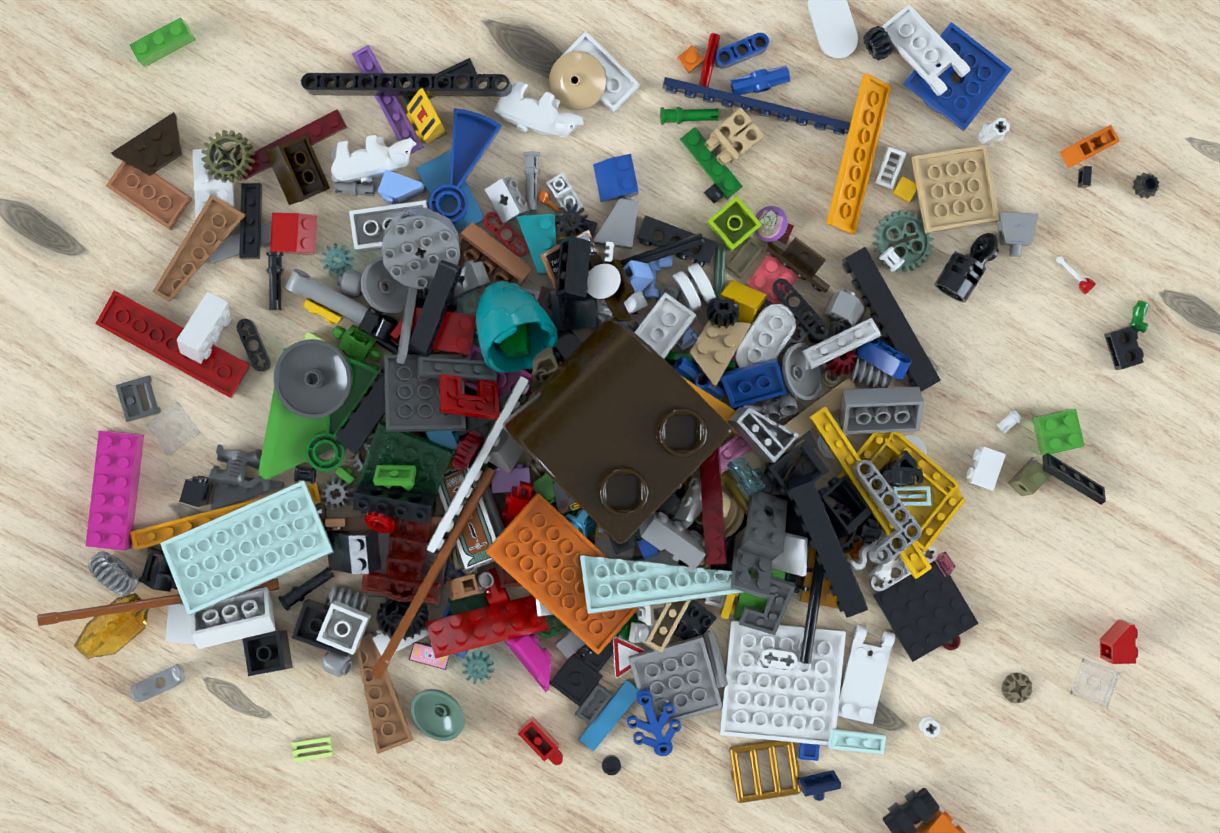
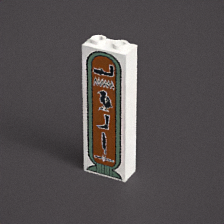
[428,449,497,571]

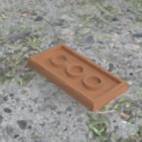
[106,161,192,230]

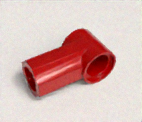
[480,567,510,606]

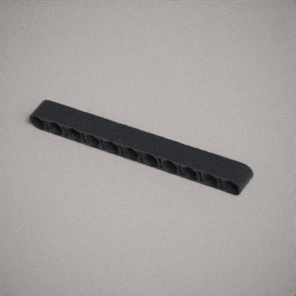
[301,73,512,97]

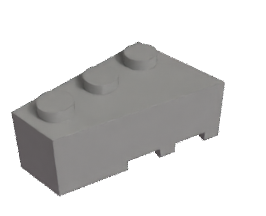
[822,289,866,327]
[727,407,799,463]
[640,512,706,573]

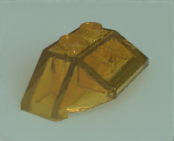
[74,593,149,659]

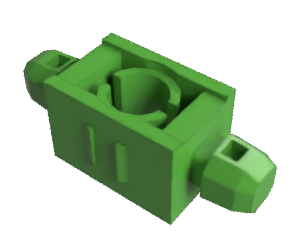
[332,325,383,362]

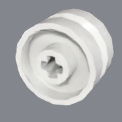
[673,263,716,312]

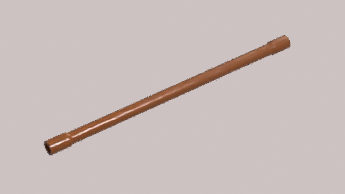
[371,466,496,679]
[37,578,280,626]

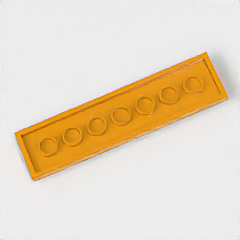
[826,74,892,235]

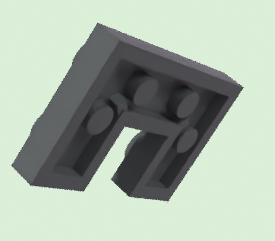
[739,576,796,635]

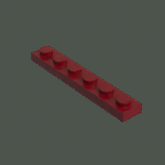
[238,109,348,180]
[700,447,727,565]

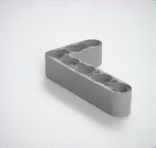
[852,460,922,564]

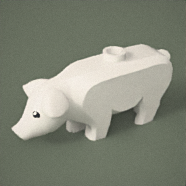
[494,81,584,138]
[331,135,416,183]

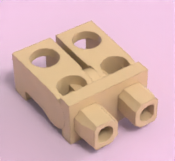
[705,108,764,165]

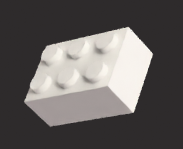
[177,292,231,364]

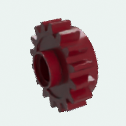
[452,429,484,471]

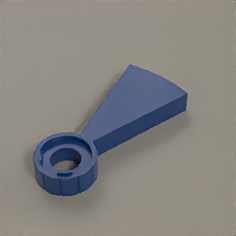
[429,108,502,225]

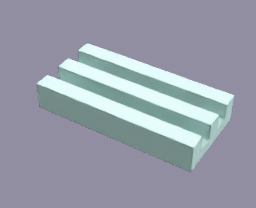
[891,486,931,506]

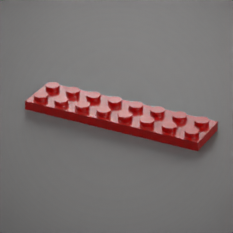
[95,290,250,398]

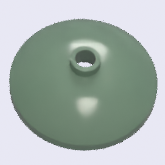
[410,689,465,741]

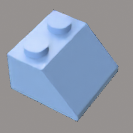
[377,169,426,205]

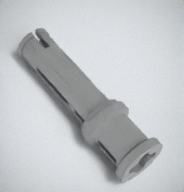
[523,151,540,211]

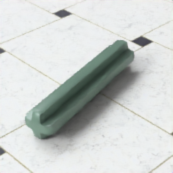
[713,244,726,300]

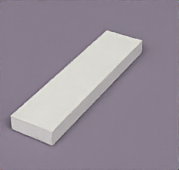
[802,318,881,369]

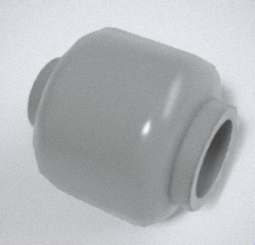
[337,270,363,297]
[322,652,352,677]

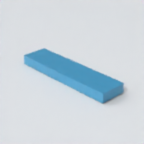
[579,679,638,752]

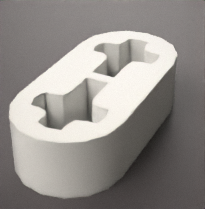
[760,648,797,669]

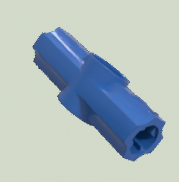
[730,65,790,95]
[674,356,726,400]

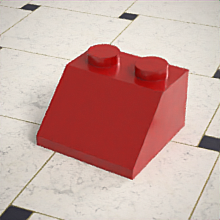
[270,213,317,255]

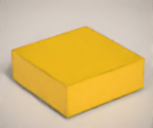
[892,176,917,203]

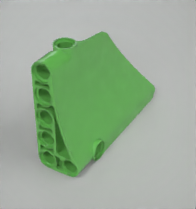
[258,347,380,480]

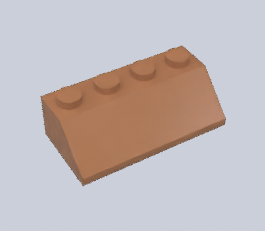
[458,222,534,288]

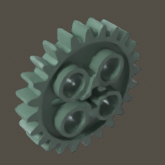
[872,209,934,272]

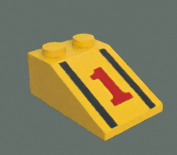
[406,88,447,144]

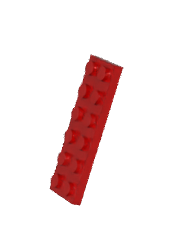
[425,595,548,659]

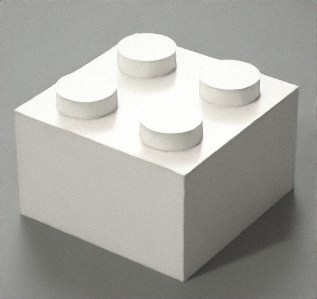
[317,601,371,655]

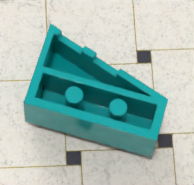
[516,214,557,275]

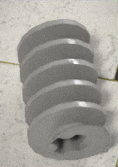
[850,357,892,389]
[325,583,368,612]

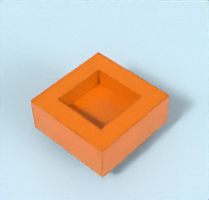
[677,45,704,73]

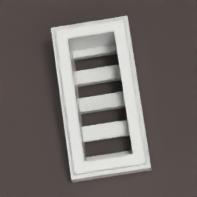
[874,146,907,189]

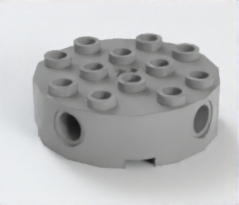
[381,207,460,289]

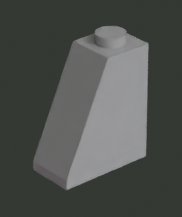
[594,196,639,249]

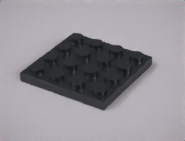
[873,557,979,662]

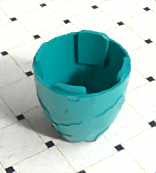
[476,281,558,373]

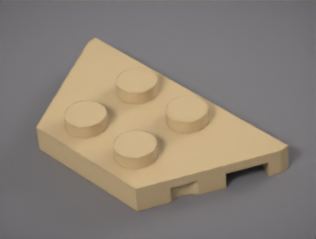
[689,321,751,388]

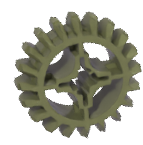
[201,130,255,183]

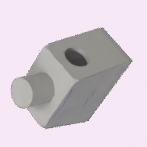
[997,212,1038,257]

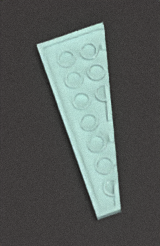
[580,555,744,614]

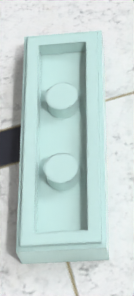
[828,728,886,754]

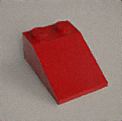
[409,307,476,356]

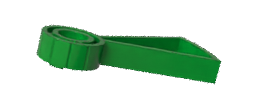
[306,356,380,472]

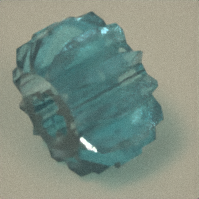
[320,243,354,277]
[462,651,495,684]

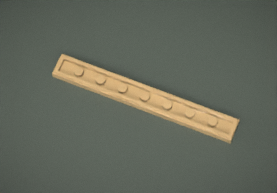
[728,377,857,483]

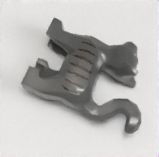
[209,444,271,491]

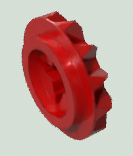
[364,511,396,533]

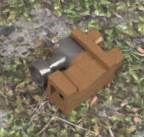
[446,572,494,601]

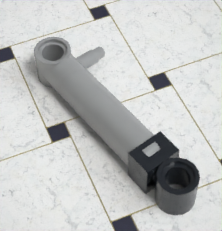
[286,269,398,341]

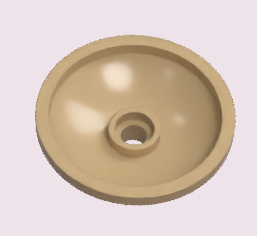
[549,51,606,110]

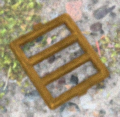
[729,740,801,803]

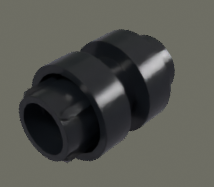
[883,788,940,833]

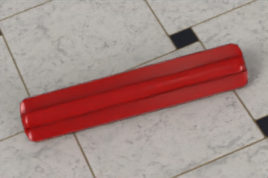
[699,33,720,88]

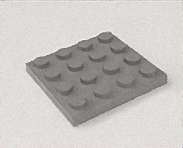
[628,635,723,724]

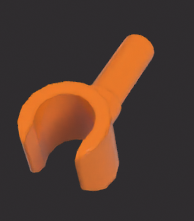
[538,191,560,213]

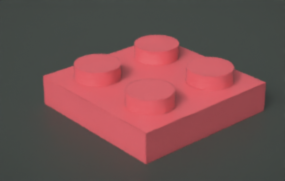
[746,254,799,305]

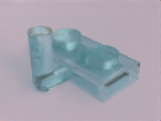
[727,456,765,496]

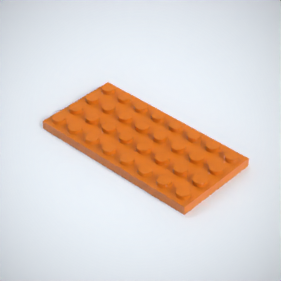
[485,493,640,655]

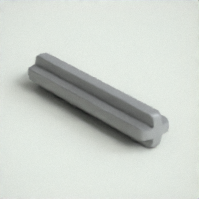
[703,631,728,688]

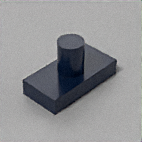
[798,770,841,801]

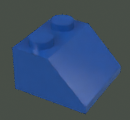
[593,154,639,202]

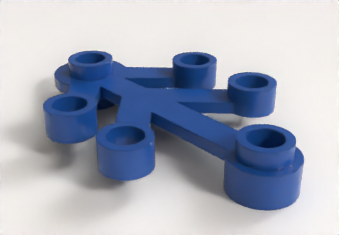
[627,688,681,756]

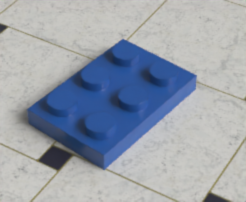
[721,358,788,408]

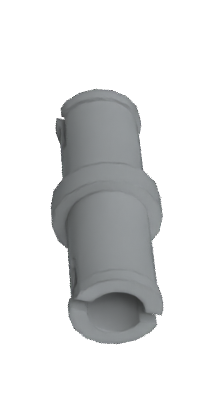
[334,181,375,197]

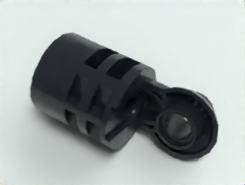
[934,233,999,303]

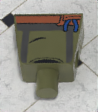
[1008,457,1051,496]

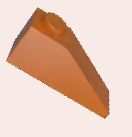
[1060,125,1120,169]

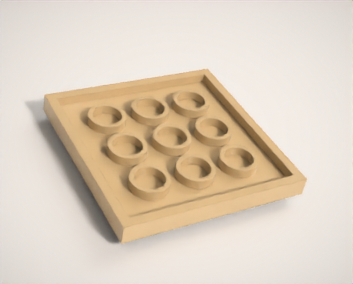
[911,145,1000,233]

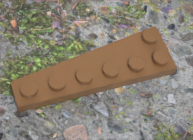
[153,194,246,302]
[356,632,414,754]

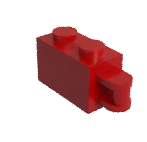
[500,481,535,528]
[518,716,563,765]

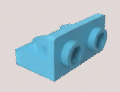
[565,509,597,539]

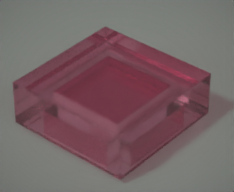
[935,551,955,577]

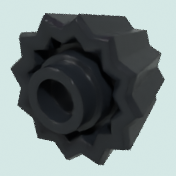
[1132,172,1159,199]

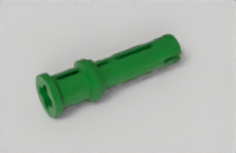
[660,107,719,125]

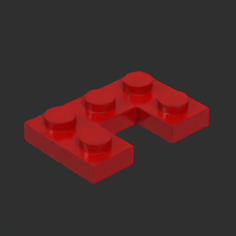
[440,374,500,420]

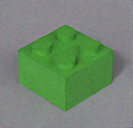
[1032,409,1085,455]

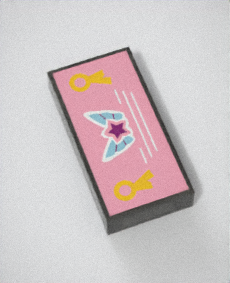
[409,641,450,670]

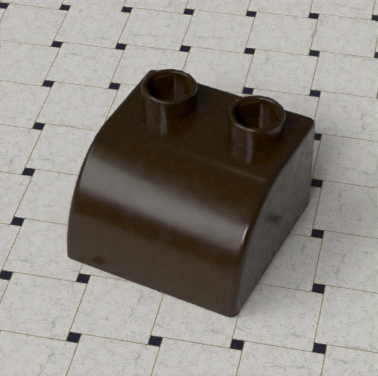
[503,318,732,544]

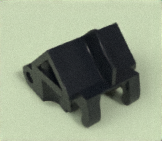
[875,450,923,487]
[138,547,178,592]

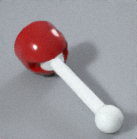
[1056,256,1096,294]

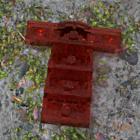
[361,517,441,604]

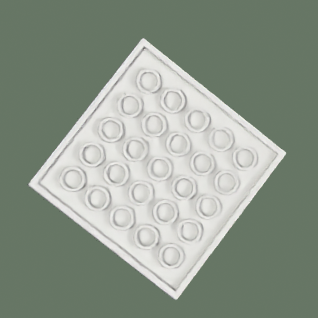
[720,620,846,745]

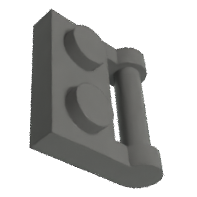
[115,376,161,422]

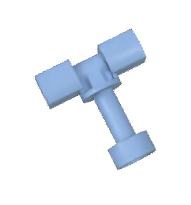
[634,254,672,299]

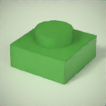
[335,465,357,484]

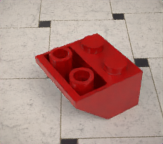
[1100,619,1138,664]

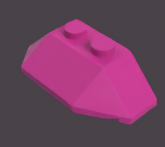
[504,633,552,693]

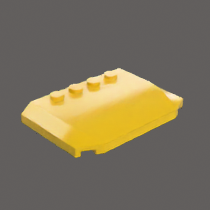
[837,432,966,552]

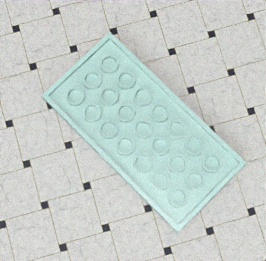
[160,481,334,615]

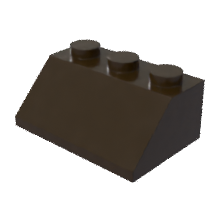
[265,134,330,205]

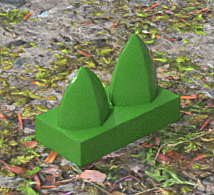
[373,465,417,491]

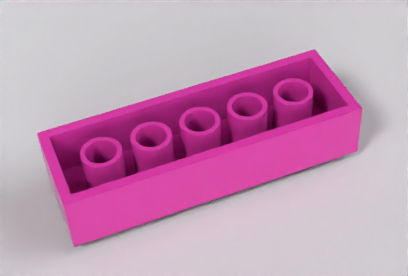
[85,430,144,551]

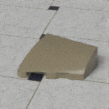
[530,346,560,395]

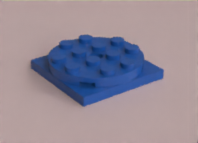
[903,22,1012,131]

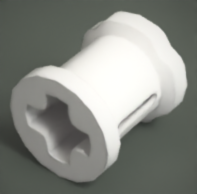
[879,246,905,272]
[919,716,940,737]

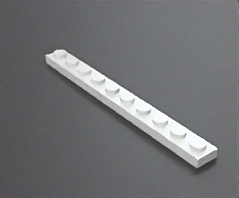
[427,376,530,553]

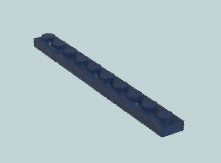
[662,77,851,135]

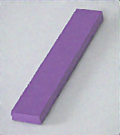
[352,45,424,155]

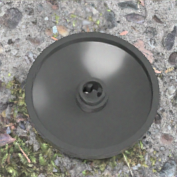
[274,339,353,418]

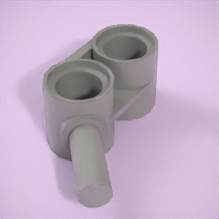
[742,390,798,422]

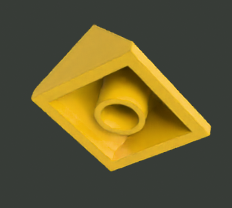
[720,280,767,327]

